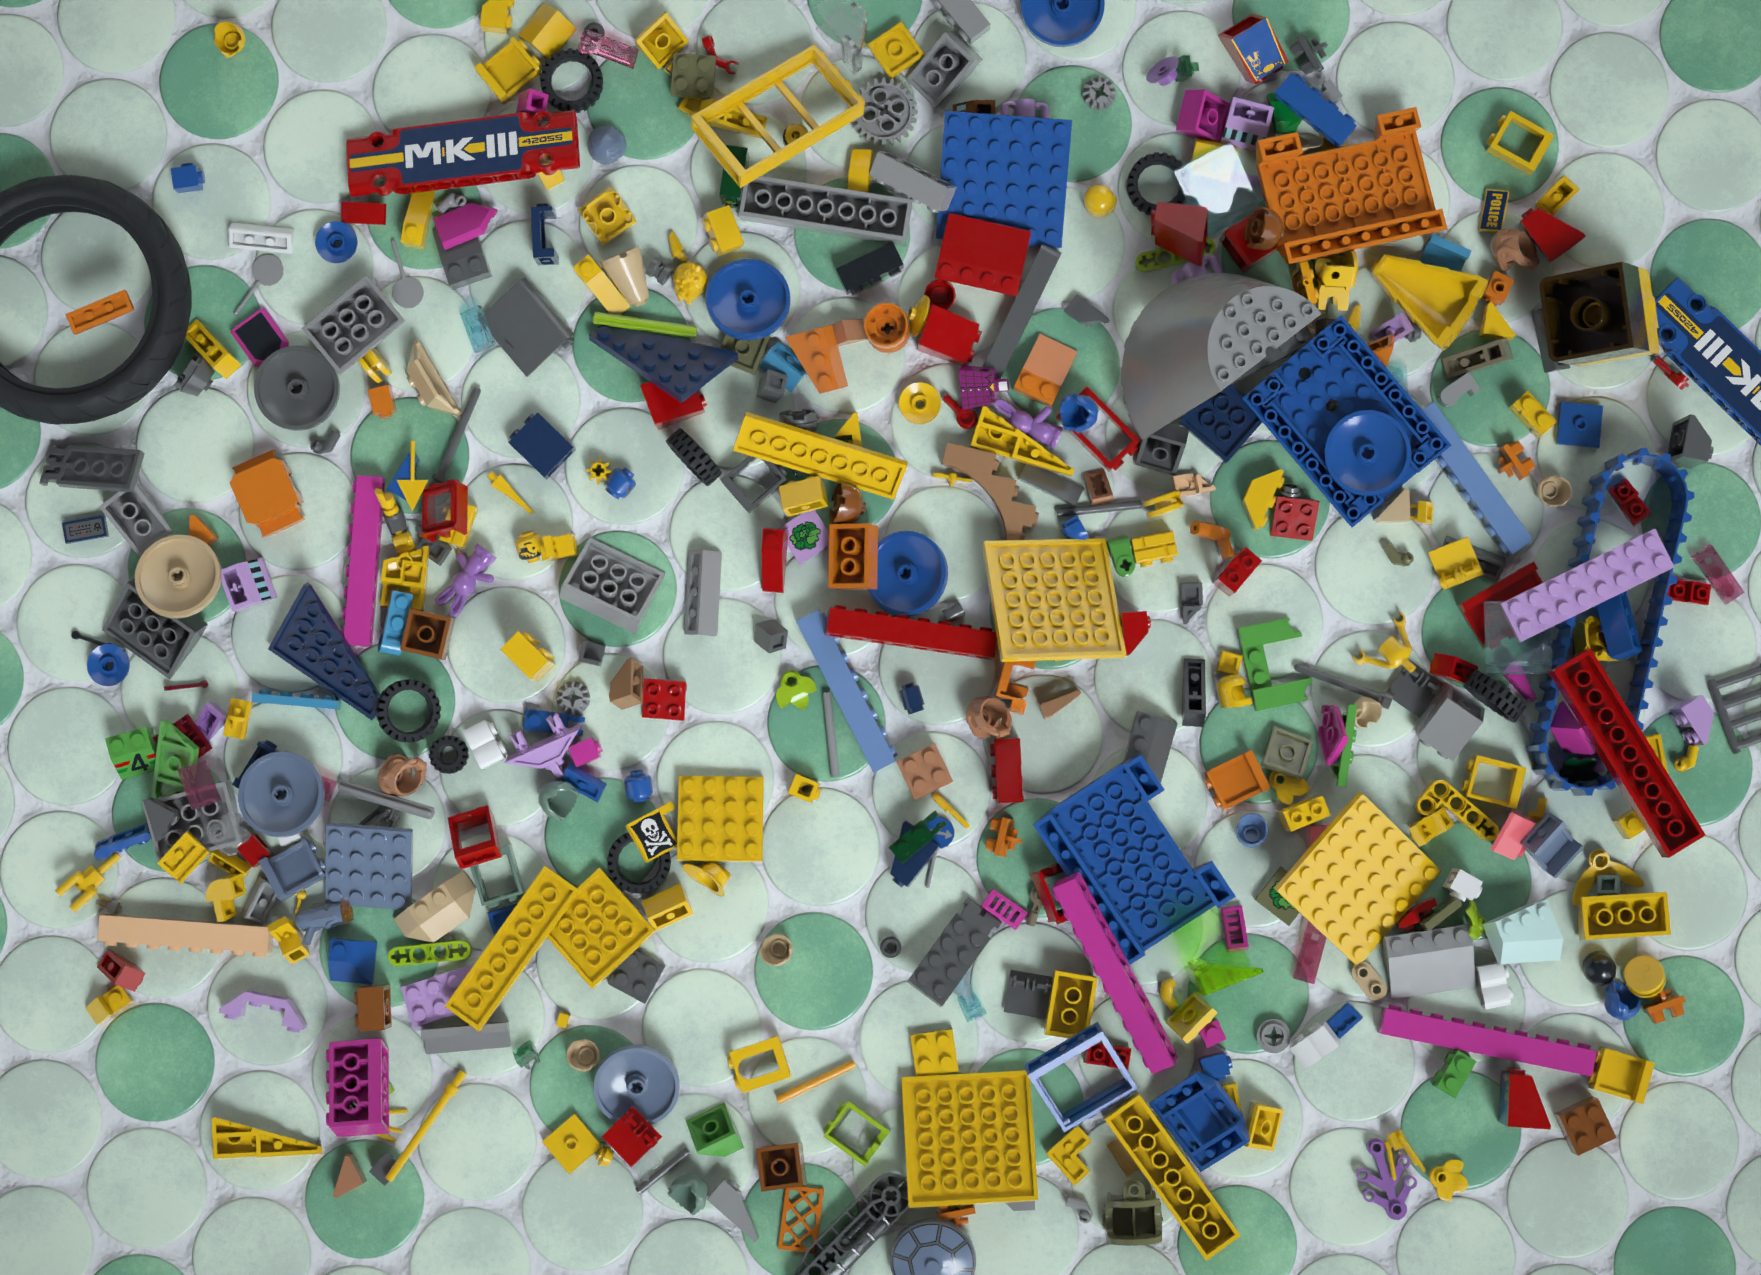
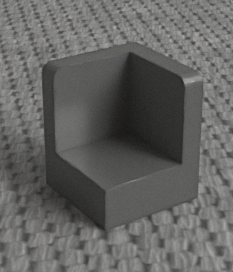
[756,369,788,403]
[754,619,788,653]
[578,640,606,667]
[369,1153,405,1186]

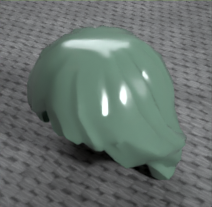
[538,781,579,821]
[667,1174,708,1215]

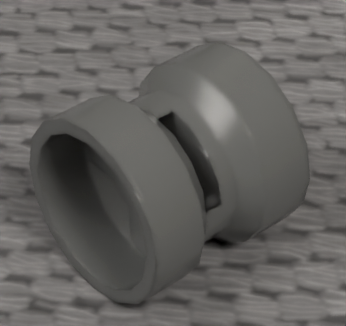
[645,256,674,285]

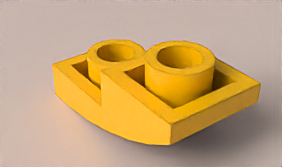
[847,149,874,193]

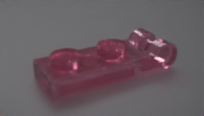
[578,30,639,69]
[1691,544,1745,605]
[1293,921,1326,984]

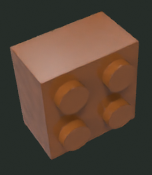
[400,609,455,660]
[354,984,392,1031]
[1554,1096,1617,1156]
[756,1142,807,1192]

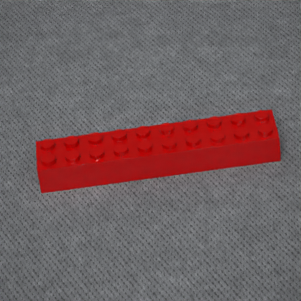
[1548,648,1706,858]

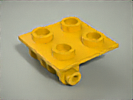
[1428,536,1484,590]

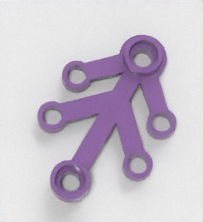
[1356,1138,1417,1220]

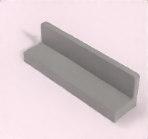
[684,550,722,636]
[421,1021,511,1054]

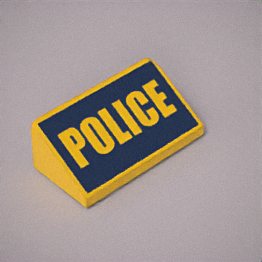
[1478,189,1510,234]

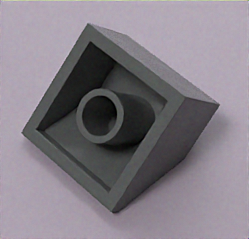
[1135,423,1189,476]

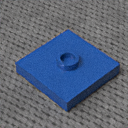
[1556,402,1603,448]

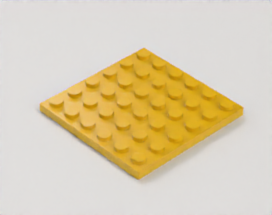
[982,538,1126,662]
[1274,792,1442,966]
[901,1070,1038,1208]

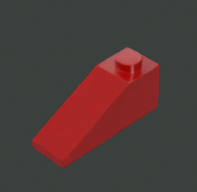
[761,528,789,593]

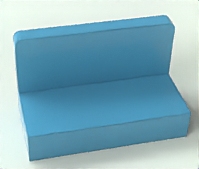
[1420,234,1472,272]
[759,341,807,392]

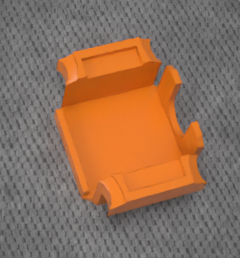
[230,449,305,538]
[994,661,1036,715]

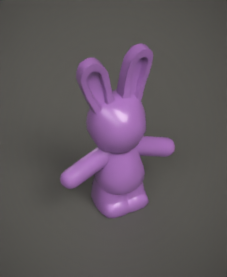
[994,398,1063,449]
[435,543,497,617]

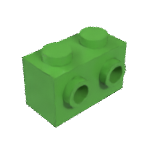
[1432,1049,1477,1098]

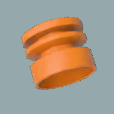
[864,303,911,354]

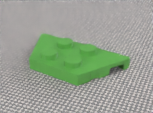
[1330,704,1357,787]
[151,719,199,799]

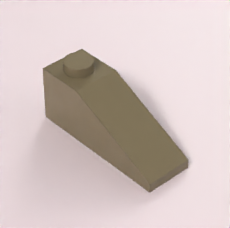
[1442,339,1514,379]

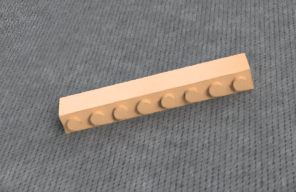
[97,914,273,957]

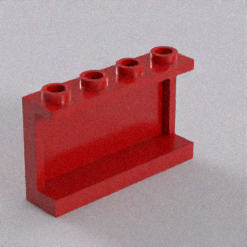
[1457,562,1543,650]

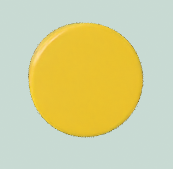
[358,347,392,383]
[1142,489,1184,518]
[1623,955,1666,998]

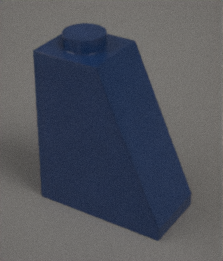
[890,820,940,888]

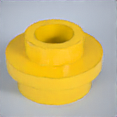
[596,1145,614,1167]

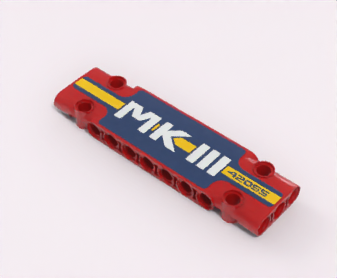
[346,110,580,197]

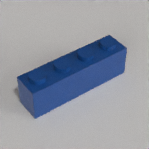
[1274,73,1357,148]
[1595,591,1643,661]

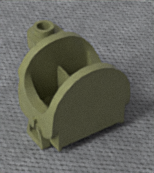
[1102,1179,1163,1246]

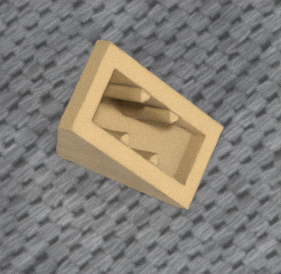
[1374,488,1410,523]

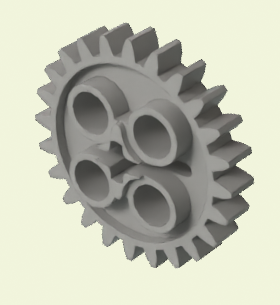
[851,78,918,147]

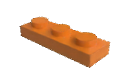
[65,289,135,335]

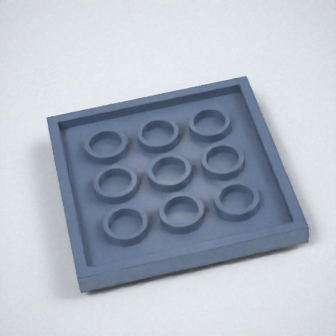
[325,822,413,910]

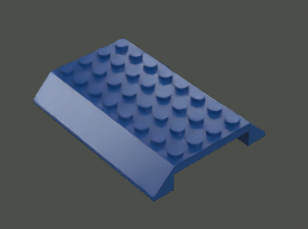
[1033,754,1236,965]

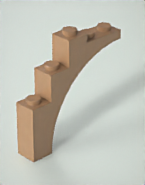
[942,442,1039,540]

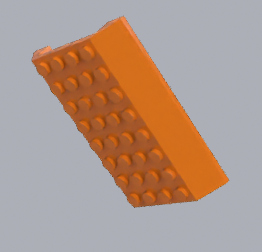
[1256,107,1447,264]

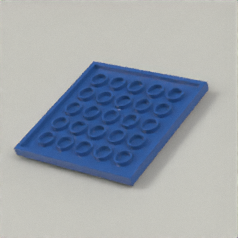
[936,111,1072,248]

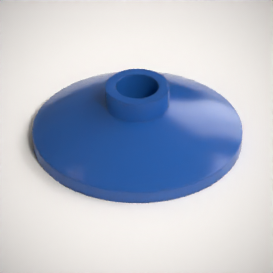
[315,221,358,263]
[87,644,130,686]

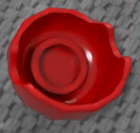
[924,279,956,310]

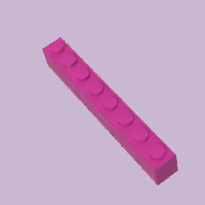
[341,475,386,647]

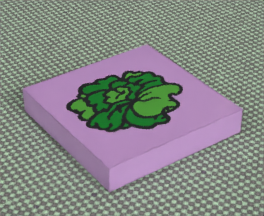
[778,510,829,565]

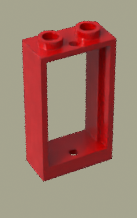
[1056,387,1140,472]

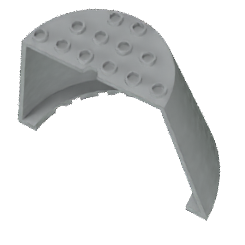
[1120,273,1321,440]

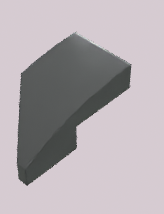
[1064,294,1110,327]
[415,525,452,566]
[1180,582,1203,624]

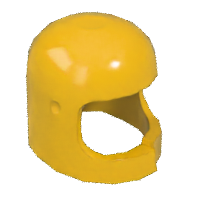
[1083,184,1117,218]
[1216,674,1253,708]

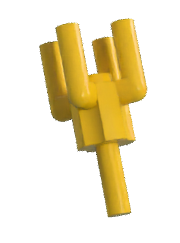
[55,852,121,912]

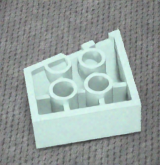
[1482,899,1563,964]

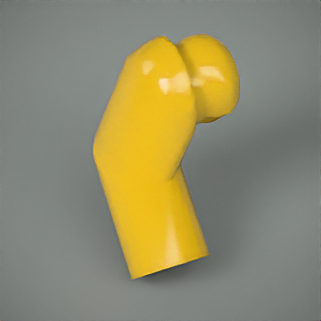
[1160,978,1179,1011]

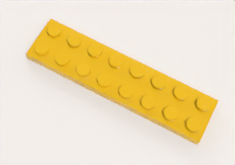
[733,412,908,500]
[444,866,580,1031]

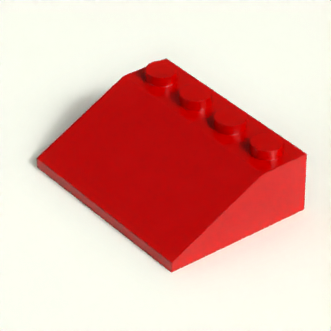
[934,213,1031,296]

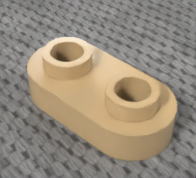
[1351,962,1387,1000]

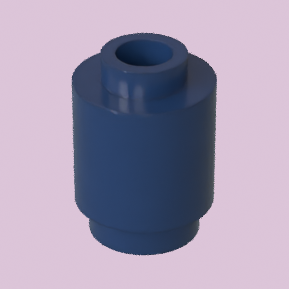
[899,682,925,715]

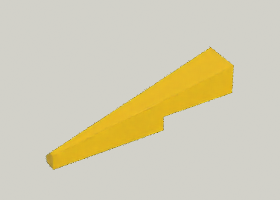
[969,406,1075,477]
[211,1117,322,1159]

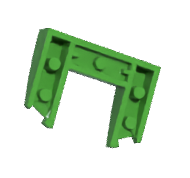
[1237,618,1312,712]

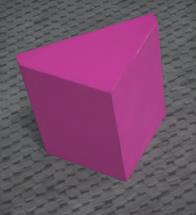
[1550,701,1595,755]

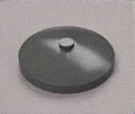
[254,346,340,431]

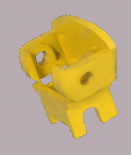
[1314,250,1358,311]

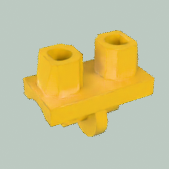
[223,698,253,740]

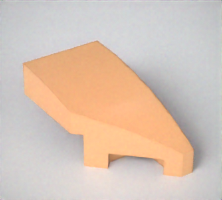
[1170,473,1216,497]

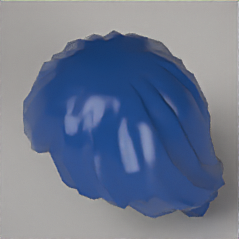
[1060,394,1098,433]
[1604,981,1642,1020]

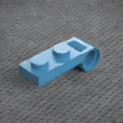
[378,590,413,656]

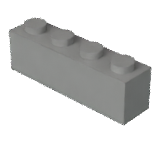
[931,0,991,45]
[869,151,957,213]

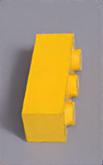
[208,848,252,879]

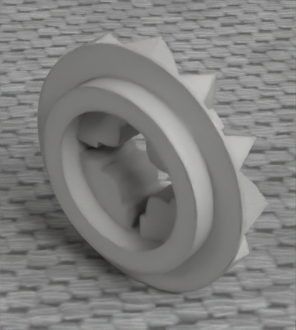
[1082,76,1116,110]
[556,681,590,715]
[1256,1019,1291,1053]

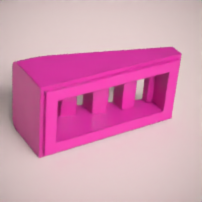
[1500,660,1537,702]
[981,888,1028,930]
[1221,905,1249,952]

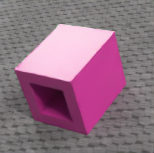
[516,89,549,115]
[568,737,603,767]
[1199,1018,1226,1048]

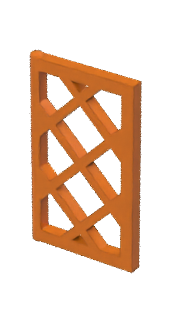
[778,1186,824,1254]

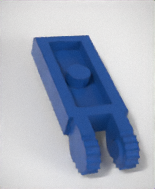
[523,709,585,735]
[94,823,152,860]

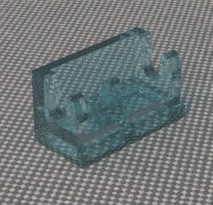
[957,993,987,1022]

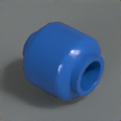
[605,467,636,500]
[624,770,653,802]

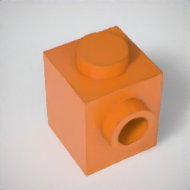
[1482,270,1515,306]

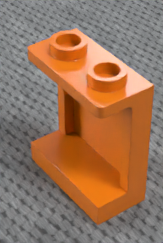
[1203,750,1271,811]

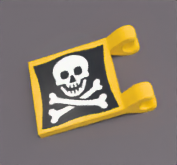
[625,801,677,863]

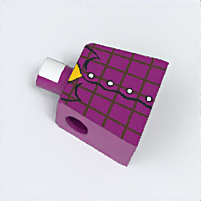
[959,365,1009,410]

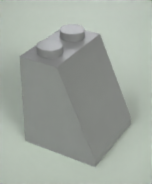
[1418,685,1485,761]

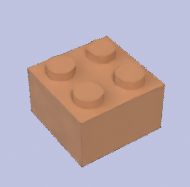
[896,743,953,800]

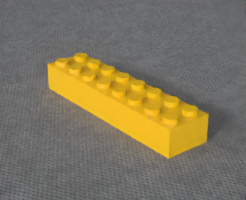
[1103,1092,1241,1261]

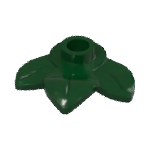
[1559,757,1600,784]

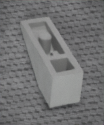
[707,1178,759,1242]

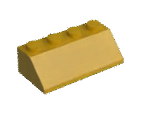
[1577,892,1671,940]

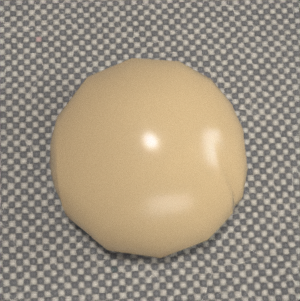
[1537,475,1572,507]
[1352,697,1382,729]
[759,933,793,966]
[566,1039,600,1072]

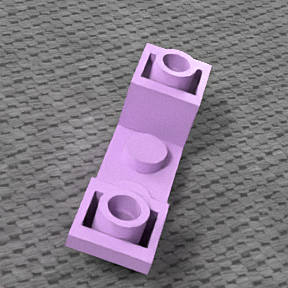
[219,990,307,1033]

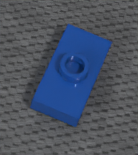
[1326,1001,1363,1039]

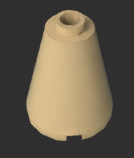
[601,246,649,308]

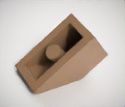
[609,657,643,710]

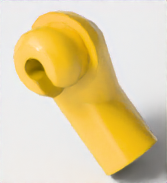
[1674,745,1699,772]

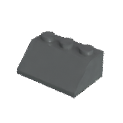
[1667,414,1714,469]
[1122,711,1178,783]

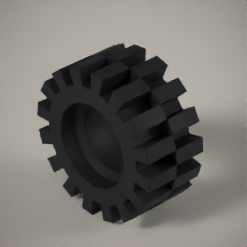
[428,735,469,774]

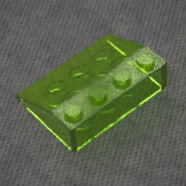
[1184,958,1264,997]

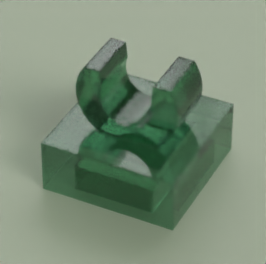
[1175,55,1199,82]
[513,1040,540,1069]

